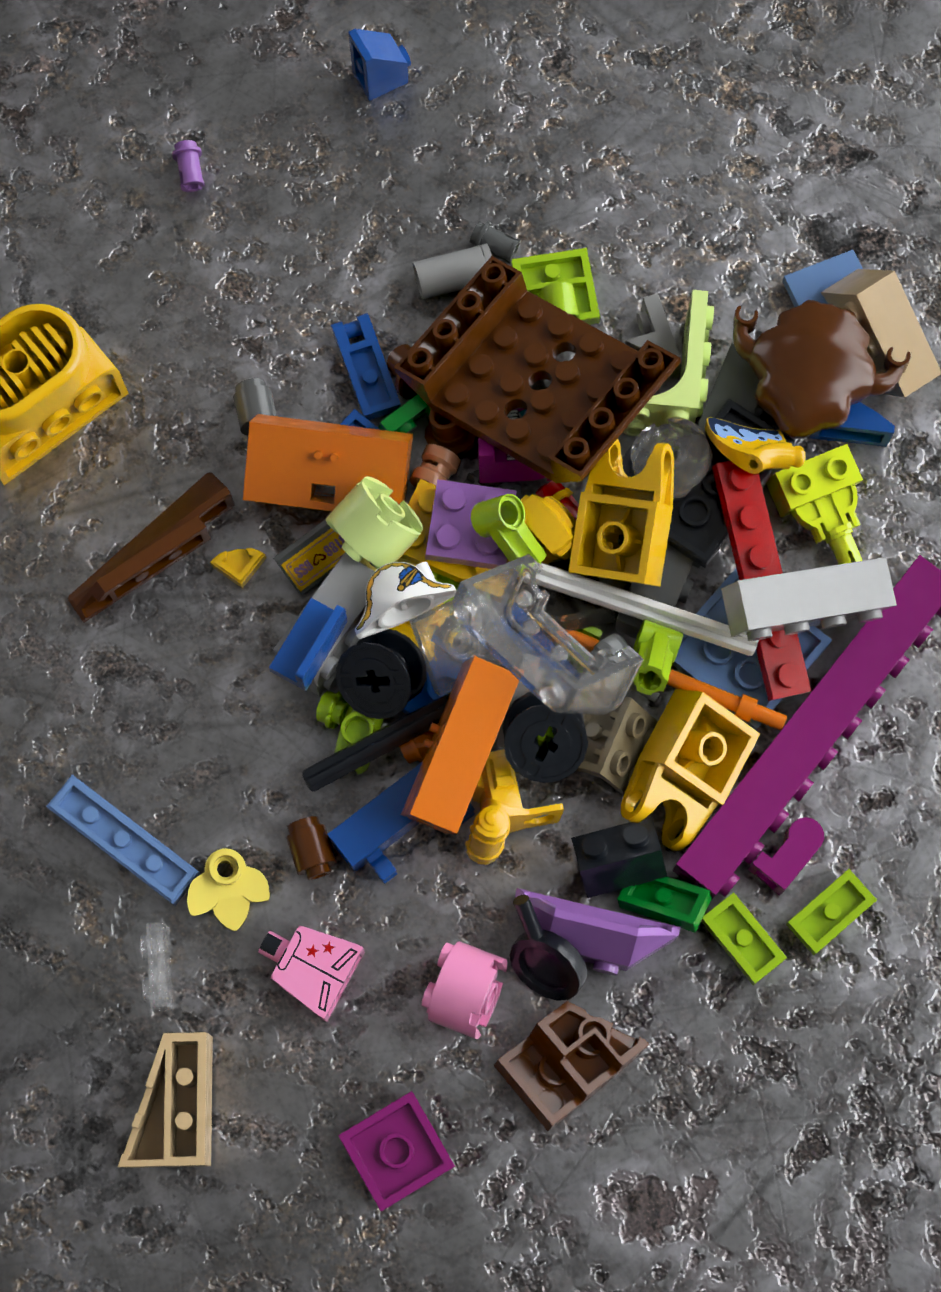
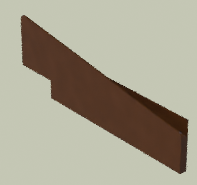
[68,472,235,623]

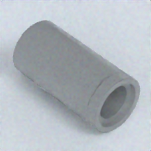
[413,243,492,300]

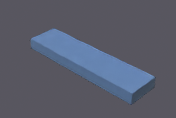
[46,775,201,906]

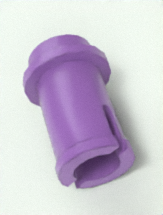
[172,140,205,192]

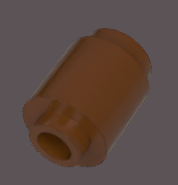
[286,816,337,880]

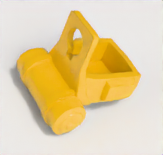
[465,749,564,865]

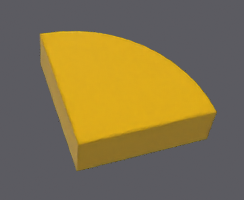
[210,548,267,589]

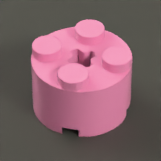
[421,941,508,1039]

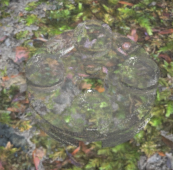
[630,418,713,498]

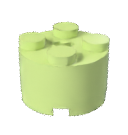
[326,476,423,569]

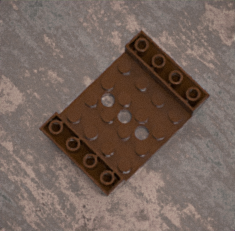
[394,256,681,483]

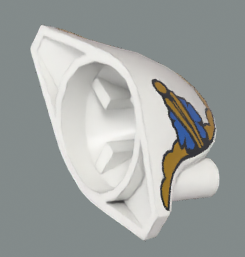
[355,562,458,640]

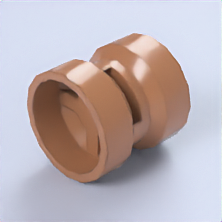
[410,444,461,487]

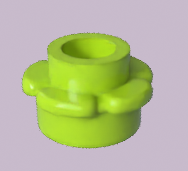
[316,691,349,729]

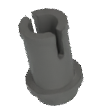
[470,221,521,262]

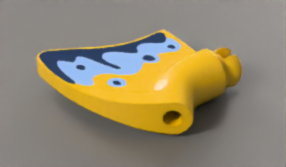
[705,417,805,474]

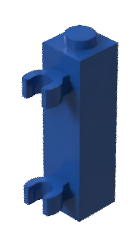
[327,762,475,884]

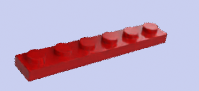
[712,461,811,701]

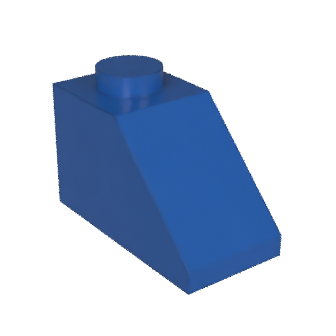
[348,29,411,101]

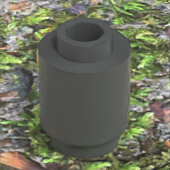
[233,378,277,436]

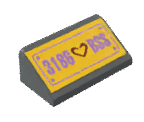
[273,519,345,595]

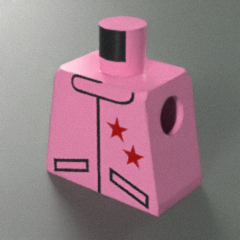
[258,926,365,1022]

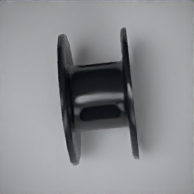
[336,629,427,720]
[502,689,588,783]

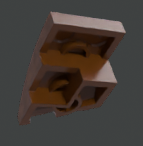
[494,1001,650,1131]

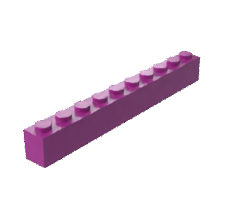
[672,555,941,901]

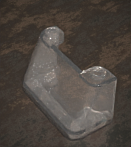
[453,554,644,715]

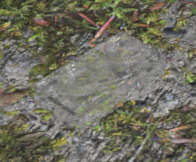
[140,922,173,1012]

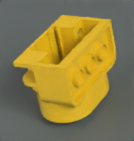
[0,304,129,486]

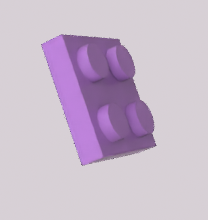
[425,479,517,571]

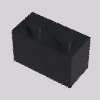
[571,816,667,898]

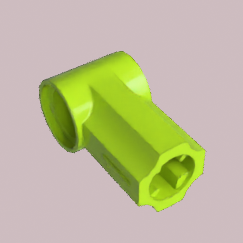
[471,494,547,575]
[630,619,683,695]

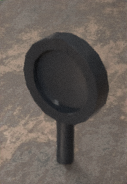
[509,894,588,1001]

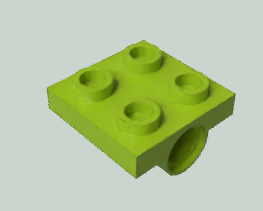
[511,248,600,325]

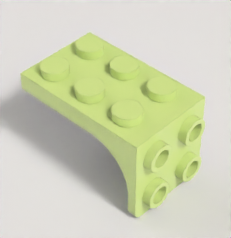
[623,290,714,440]

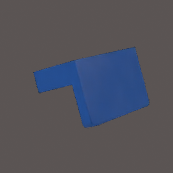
[269,598,348,691]

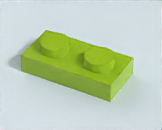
[786,869,877,956]
[701,892,787,985]

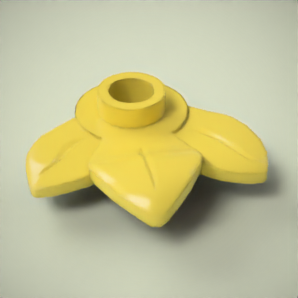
[187,848,270,931]

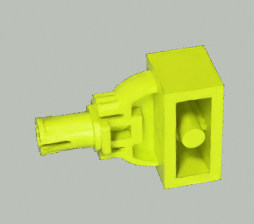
[766,444,863,565]

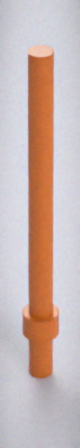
[554,624,787,731]

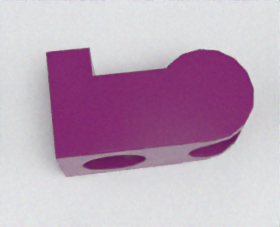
[748,817,824,896]

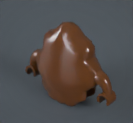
[733,300,911,438]

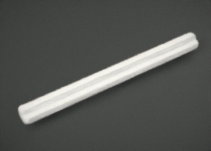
[525,563,759,656]

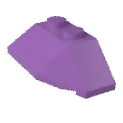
[515,888,681,975]

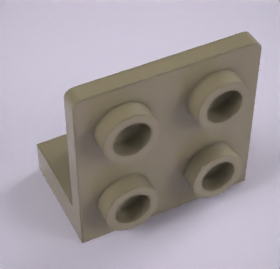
[577,688,658,796]

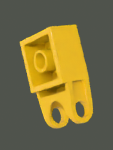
[568,439,674,587]
[621,689,760,851]

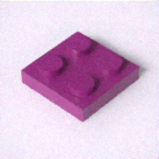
[338,1091,455,1212]

